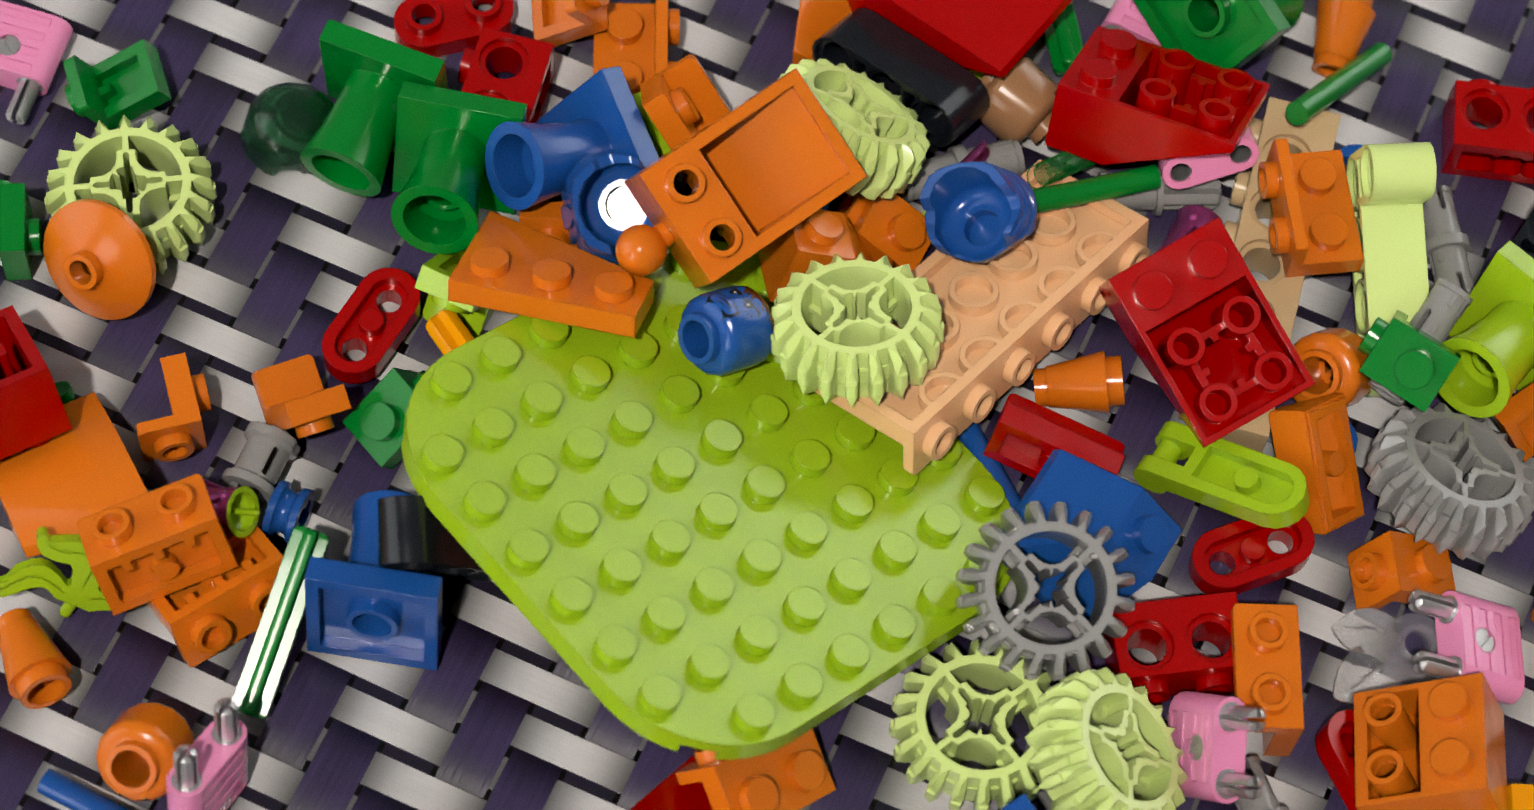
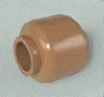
[979,56,1058,144]

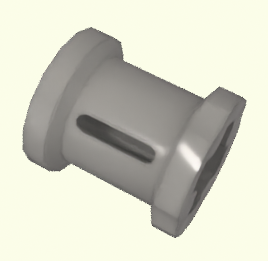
[220,421,300,507]

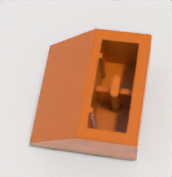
[1353,672,1508,810]

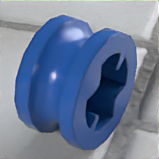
[262,480,315,543]

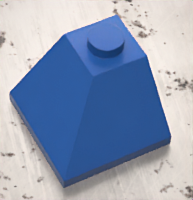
[1002,449,1182,620]

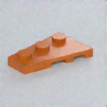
[448,210,654,338]

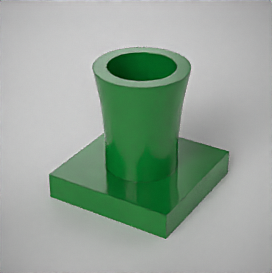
[1133,0,1304,69]
[300,19,448,197]
[391,80,527,255]

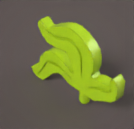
[0,526,111,618]

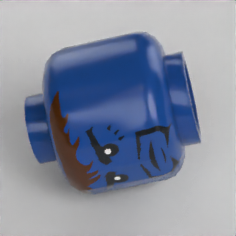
[678,285,775,376]

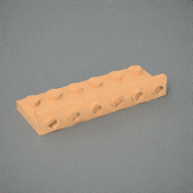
[814,159,1150,475]

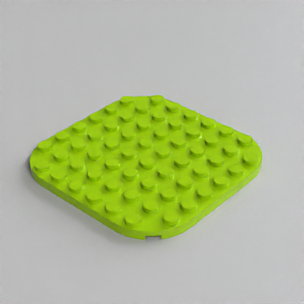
[401,240,1011,760]

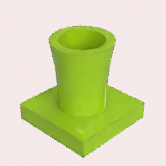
[1439,241,1534,418]

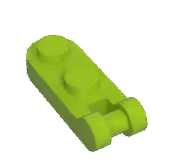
[1133,421,1310,529]

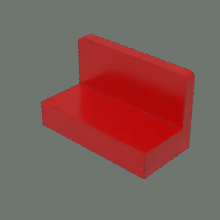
[983,393,1125,478]

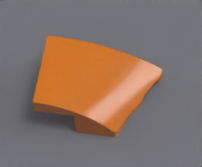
[0,392,147,558]

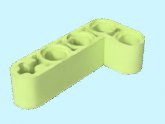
[1346,142,1437,397]

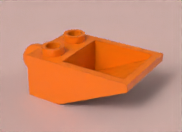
[615,68,867,288]

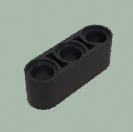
[812,8,990,147]
[378,495,493,581]

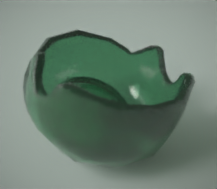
[240,82,334,176]

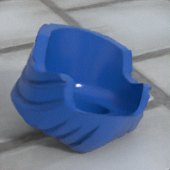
[560,153,653,265]
[920,161,1037,263]

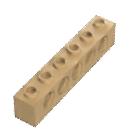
[1178,97,1341,453]

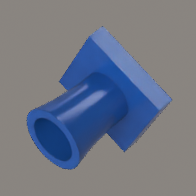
[485,66,659,210]
[304,490,443,671]

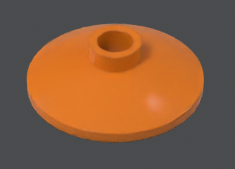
[43,199,156,320]

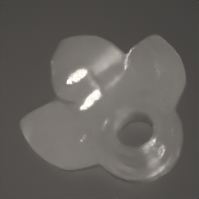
[1331,608,1437,704]

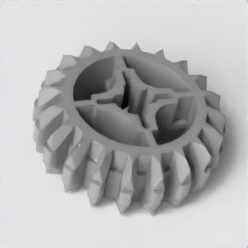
[1364,402,1534,560]
[955,501,1135,681]

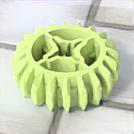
[778,58,930,200]
[44,115,217,275]
[770,251,944,408]
[889,638,1051,810]
[1025,667,1187,810]

